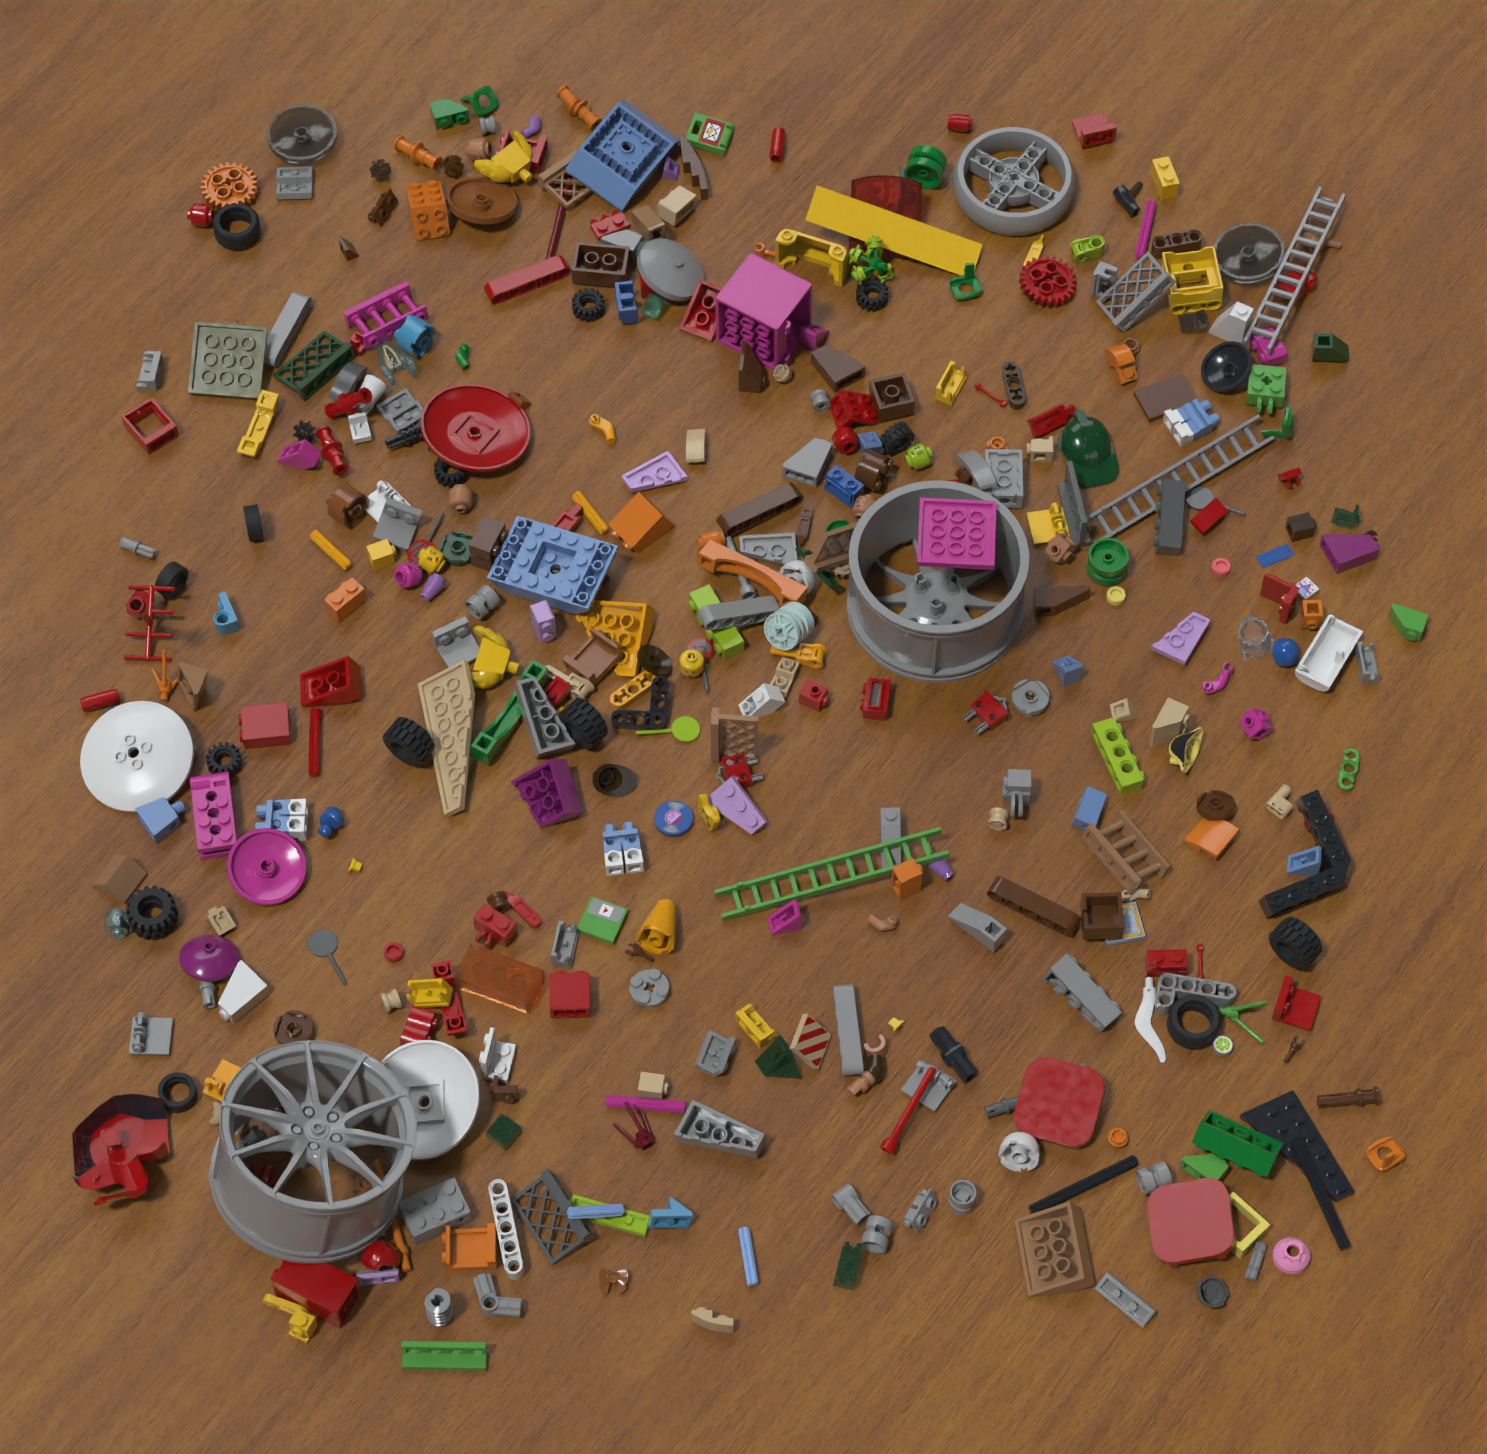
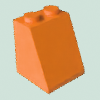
[608,492,675,553]

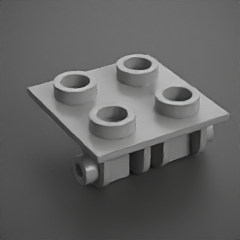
[129,1012,173,1055]
[901,1060,957,1112]

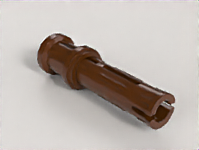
[1317,1086,1380,1108]

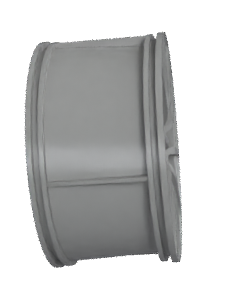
[847,481,1029,683]
[209,1040,417,1263]

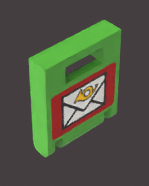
[686,112,735,155]

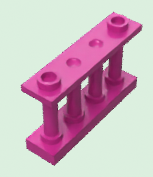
[343,281,429,350]

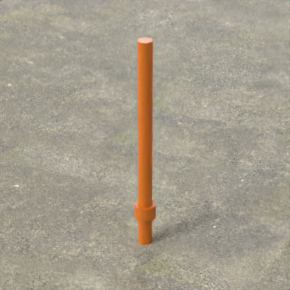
[373,1159,411,1272]

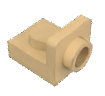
[205,905,236,936]

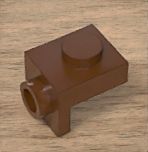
[490,1075,519,1103]

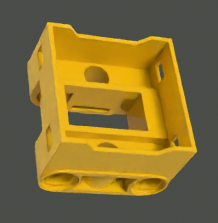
[1161,246,1223,315]

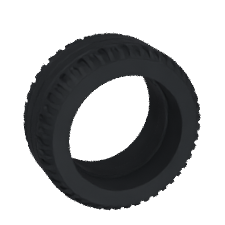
[213,203,261,251]
[1167,994,1221,1050]

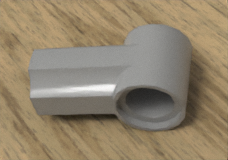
[831,1184,871,1226]

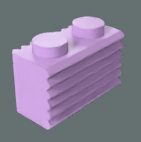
[530,600,556,643]

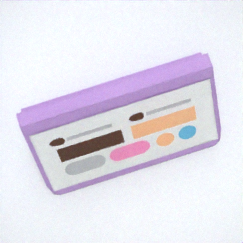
[356,1267,400,1286]

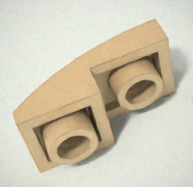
[686,429,706,463]
[770,657,800,698]
[692,1307,733,1333]

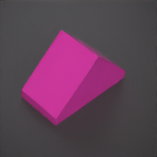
[800,323,829,351]
[767,899,802,935]

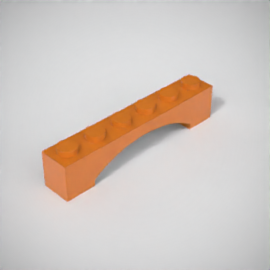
[697,539,808,607]

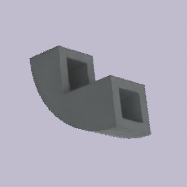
[329,362,368,401]

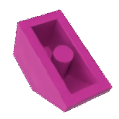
[277,439,321,470]

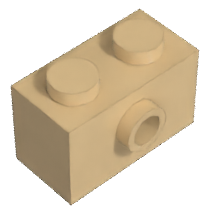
[657,185,697,226]

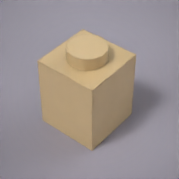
[638,1072,669,1099]

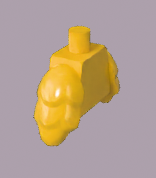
[474,131,533,183]
[470,625,519,689]

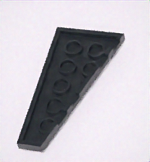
[1239,1090,1355,1203]

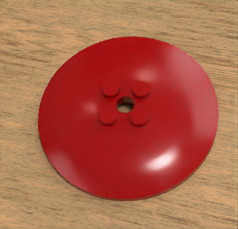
[420,384,530,472]

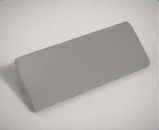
[1094,1272,1158,1328]

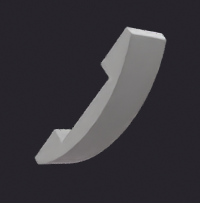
[953,450,997,490]

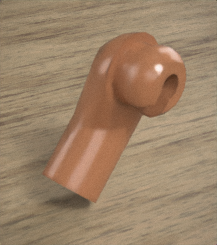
[867,914,897,931]

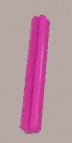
[1135,200,1156,259]
[606,1095,686,1113]

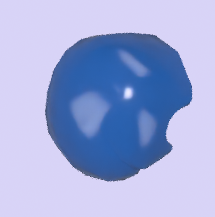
[1272,638,1300,667]

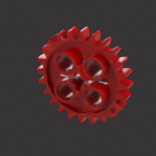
[1019,255,1077,307]

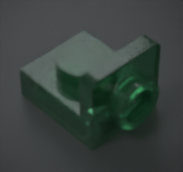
[641,293,669,320]

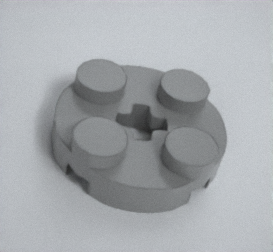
[1011,679,1049,717]
[630,968,669,1009]

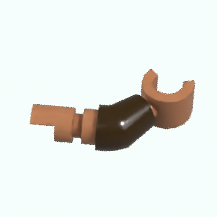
[846,1034,887,1095]

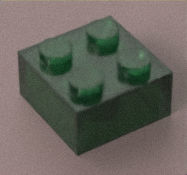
[486,1113,522,1151]

